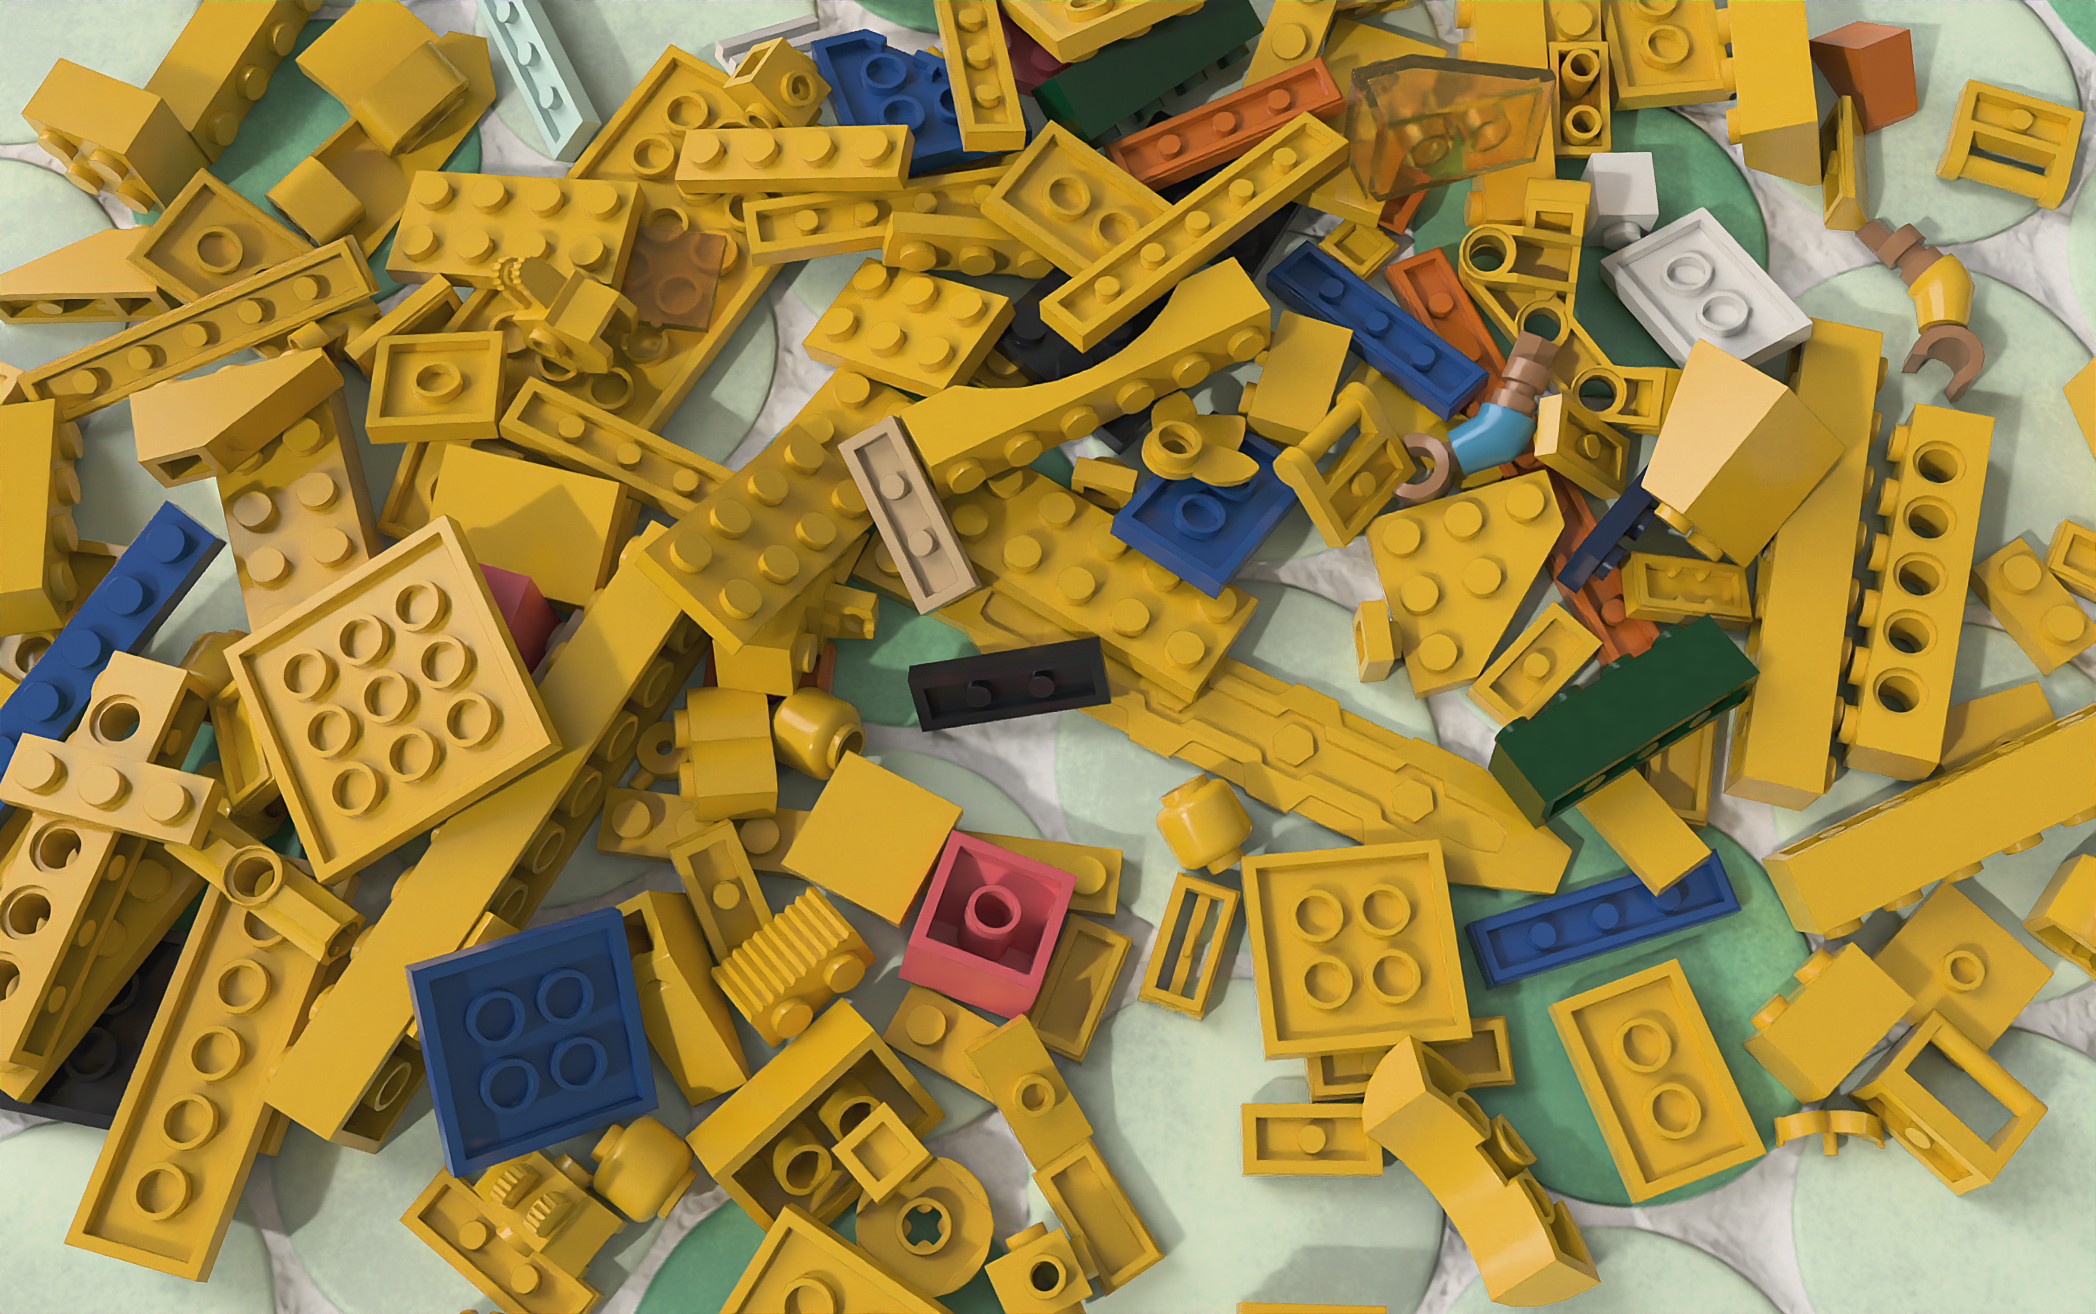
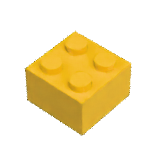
[21,58,211,214]

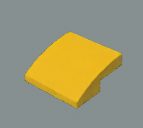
[295,0,440,117]

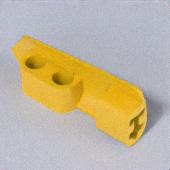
[264,31,496,262]

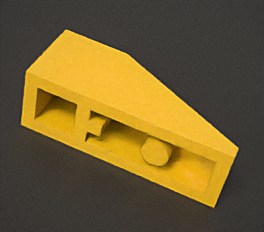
[0,224,183,324]

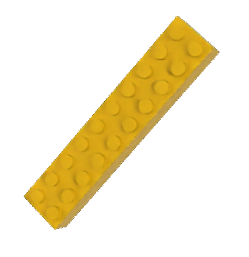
[258,520,710,1155]

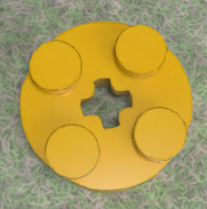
[855,1156,995,1299]

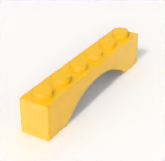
[898,256,1271,501]

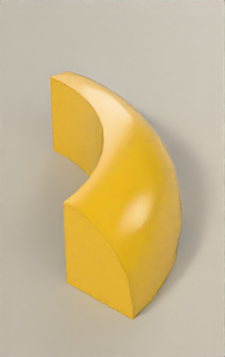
[1362,1035,1601,1307]

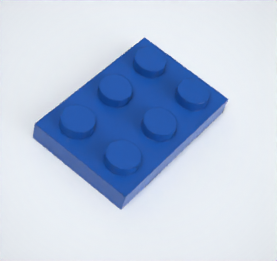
[1110,410,1300,600]

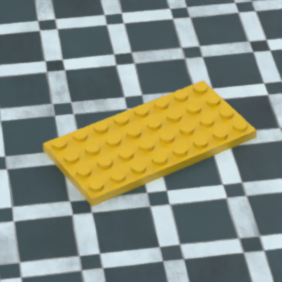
[440,44,825,473]

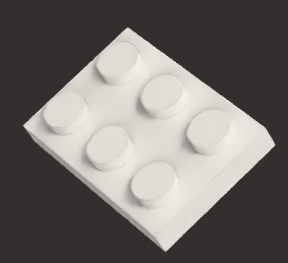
[1599,207,1813,370]

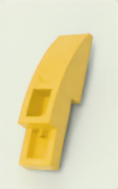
[1543,0,1611,159]

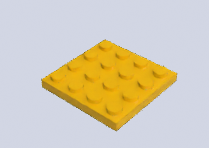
[223,514,563,886]

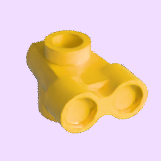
[287,297,382,368]

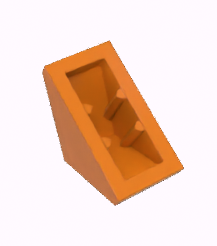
[1809,21,1918,135]

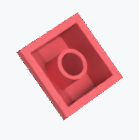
[898,830,1078,1020]

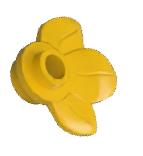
[1141,391,1259,487]

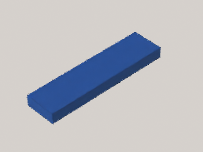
[1266,240,1490,423]
[1464,848,1741,991]

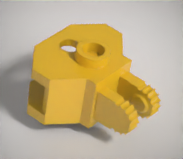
[490,255,638,374]
[473,1148,629,1280]

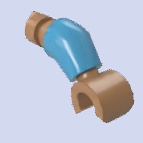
[1391,330,1559,508]

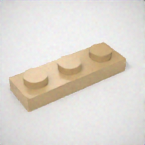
[838,415,982,616]

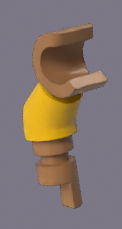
[1855,218,1985,403]

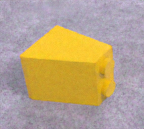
[1641,338,1847,569]

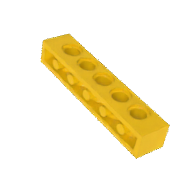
[1835,403,1995,784]
[0,650,215,1072]

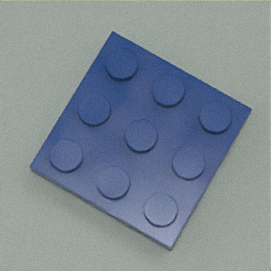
[404,906,659,1178]

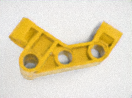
[1458,177,1683,436]

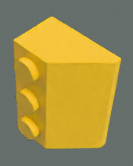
[1716,0,1822,186]
[685,997,946,1234]

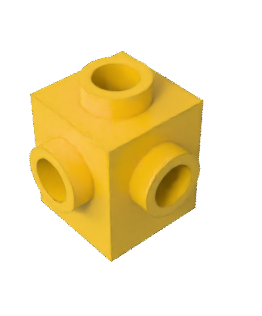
[722,37,832,129]
[984,1221,1100,1314]

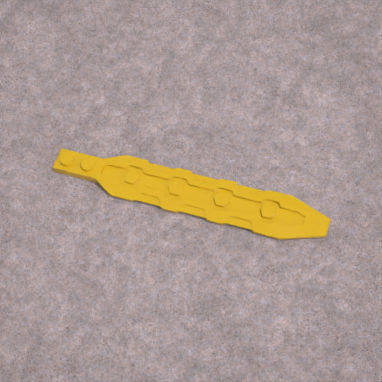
[852,527,1573,896]

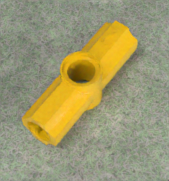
[163,810,366,966]

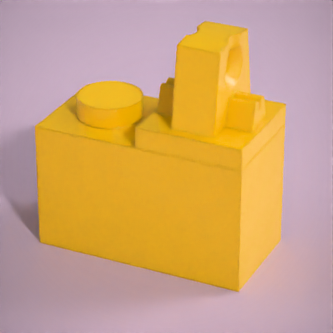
[712,566,879,697]

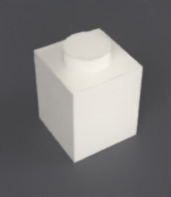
[1580,152,1659,250]

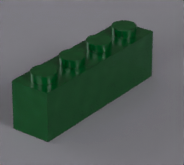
[1031,0,1264,151]
[1488,614,1760,830]

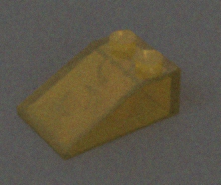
[1344,54,1557,205]

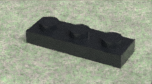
[908,636,1111,732]

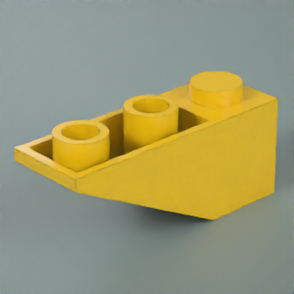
[129,347,344,489]
[614,890,752,1107]

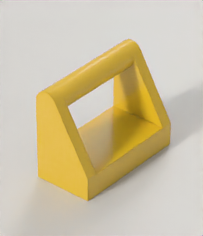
[1847,1008,2048,1196]

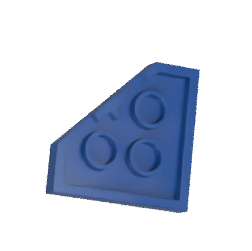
[811,29,1032,176]

